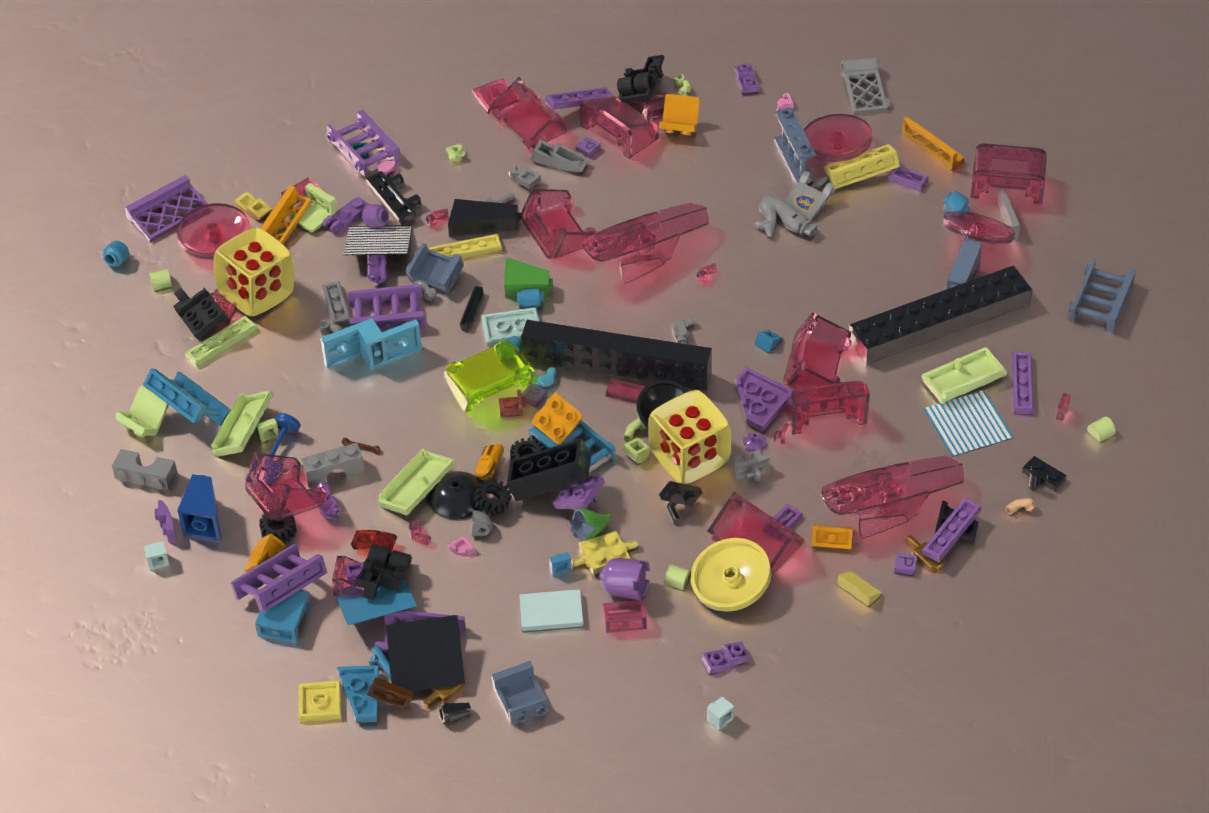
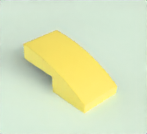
[234,191,272,220]

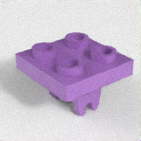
[553,476,605,511]

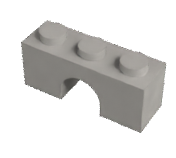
[301,443,365,487]
[112,449,178,490]

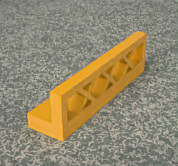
[902,117,965,171]
[260,185,312,244]

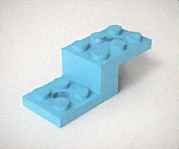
[321,318,422,369]

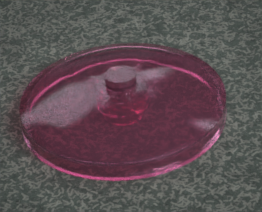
[804,114,872,162]
[177,203,250,260]
[942,211,1015,244]

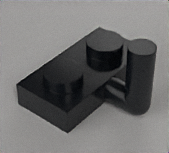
[1022,456,1066,492]
[659,481,702,524]

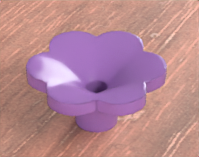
[743,433,767,451]

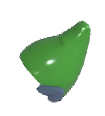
[570,508,612,541]

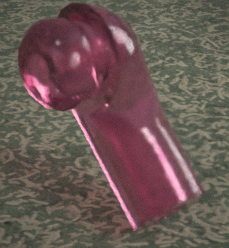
[426,209,449,227]
[696,263,718,283]

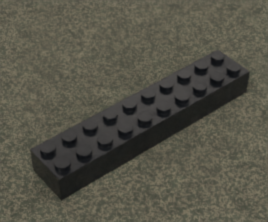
[848,265,1033,365]
[521,319,712,390]

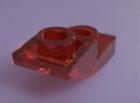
[350,530,397,551]

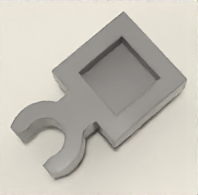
[509,164,541,190]

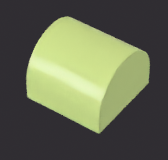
[149,269,172,291]
[1087,417,1115,443]
[256,418,279,442]
[623,437,651,463]
[665,564,691,590]

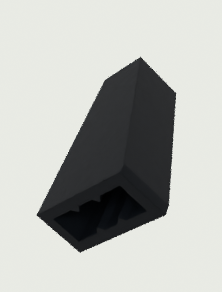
[448,199,522,237]

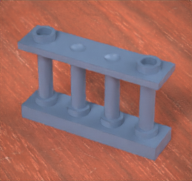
[774,107,816,186]
[1068,258,1136,333]

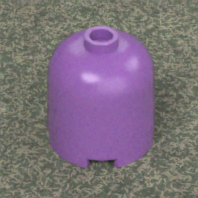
[599,558,650,601]

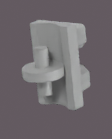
[734,450,770,482]

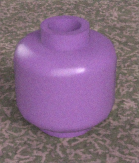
[362,204,389,228]

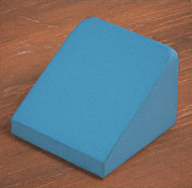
[755,330,783,352]

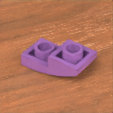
[734,63,759,94]
[155,500,176,543]
[701,641,750,674]

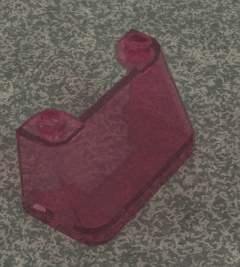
[490,77,570,149]
[580,96,659,159]
[521,189,599,259]
[782,312,852,394]
[786,381,870,435]
[245,453,327,521]
[707,492,806,576]

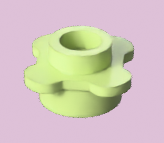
[446,144,465,161]

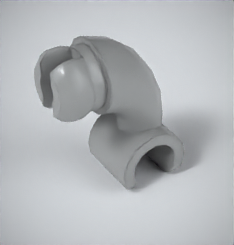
[413,280,437,301]
[320,320,343,335]

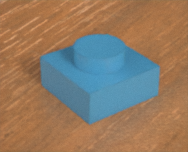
[549,552,572,576]

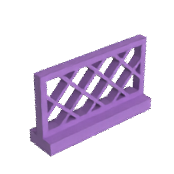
[126,175,210,242]

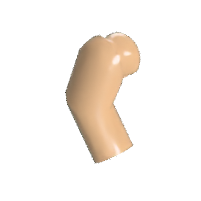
[1005,497,1036,515]

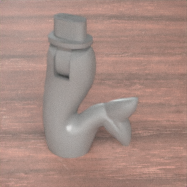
[754,194,818,237]

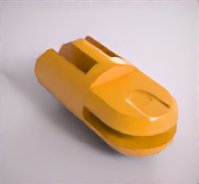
[475,444,504,481]

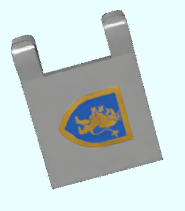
[784,171,835,220]

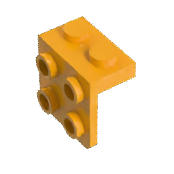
[659,94,700,135]
[531,392,583,445]

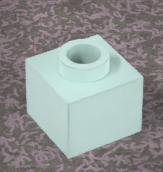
[144,541,169,570]
[707,697,734,730]

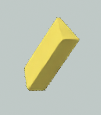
[837,571,882,606]

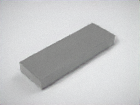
[996,188,1020,239]
[322,281,350,326]

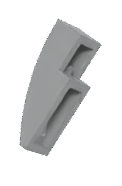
[530,139,589,172]

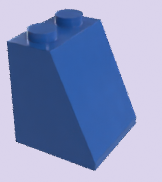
[177,474,222,541]

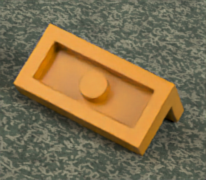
[811,523,853,549]
[244,533,286,572]

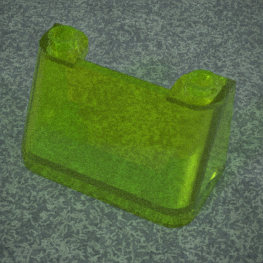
[443,340,535,413]

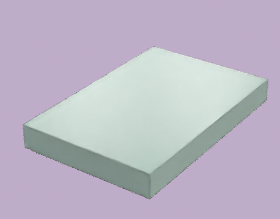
[481,307,539,346]
[519,589,583,631]

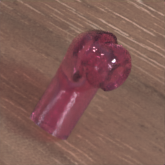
[409,520,431,545]

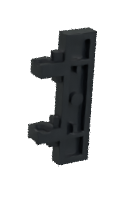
[366,171,422,225]

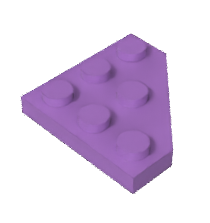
[736,367,794,432]

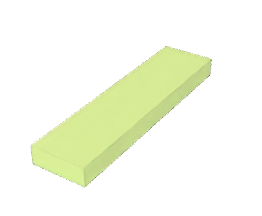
[185,316,257,367]

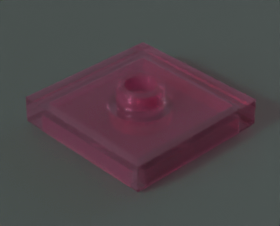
[472,78,519,114]

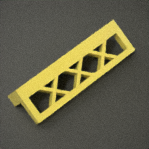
[823,144,900,189]

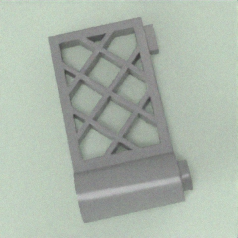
[841,57,890,115]

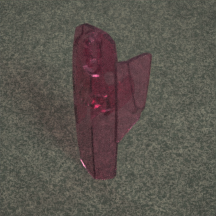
[582,203,709,284]
[821,456,964,539]

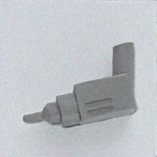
[671,317,695,344]

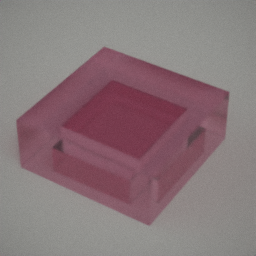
[1056,393,1071,421]

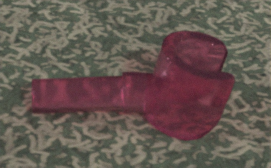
[773,423,789,444]

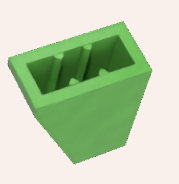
[504,258,553,297]

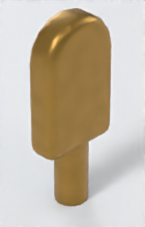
[905,535,945,571]
[423,684,464,708]

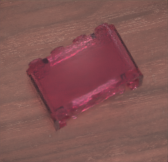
[970,143,1047,204]

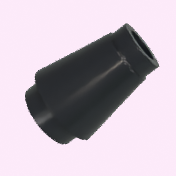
[439,702,471,724]

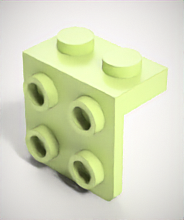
[288,183,337,232]
[114,386,169,438]

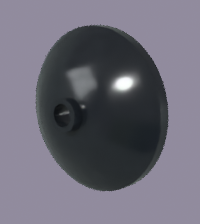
[636,380,689,428]
[427,471,482,519]

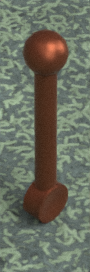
[341,438,380,453]

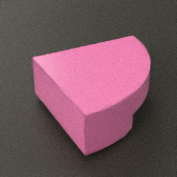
[777,92,794,111]
[378,161,396,176]
[448,535,475,555]

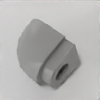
[471,510,492,536]

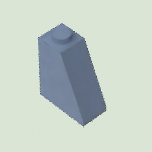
[947,238,982,289]

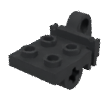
[617,55,665,105]
[173,287,228,340]
[356,544,412,600]

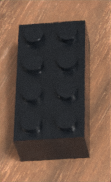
[506,438,591,502]

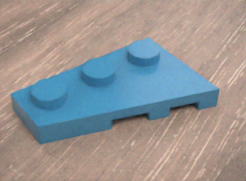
[337,665,379,723]

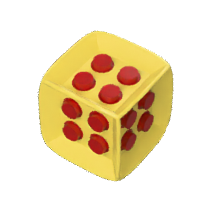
[214,228,294,316]
[648,390,732,484]

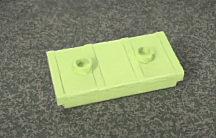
[921,347,1007,404]
[211,390,274,457]
[377,449,455,516]

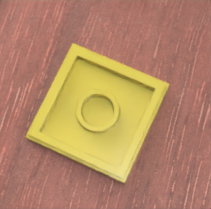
[298,680,342,722]

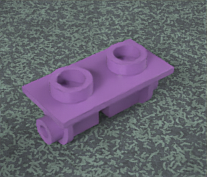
[367,255,387,288]
[309,482,341,521]

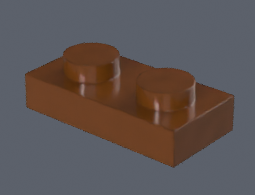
[367,677,414,710]

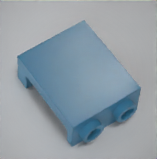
[255,590,311,643]

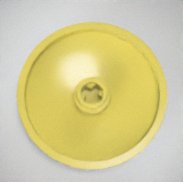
[691,538,772,612]

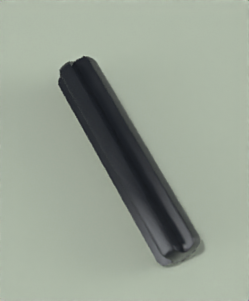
[459,286,484,330]

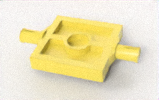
[571,531,638,575]

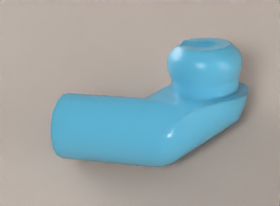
[534,367,556,388]

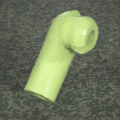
[624,418,646,442]

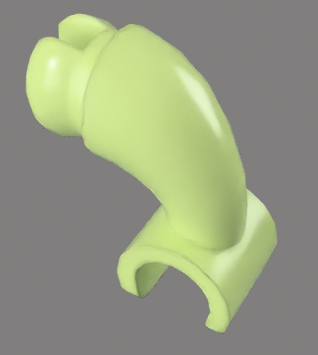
[674,74,691,96]

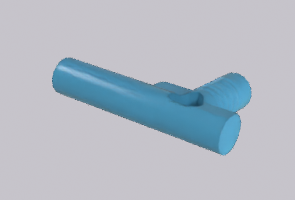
[368,645,391,680]

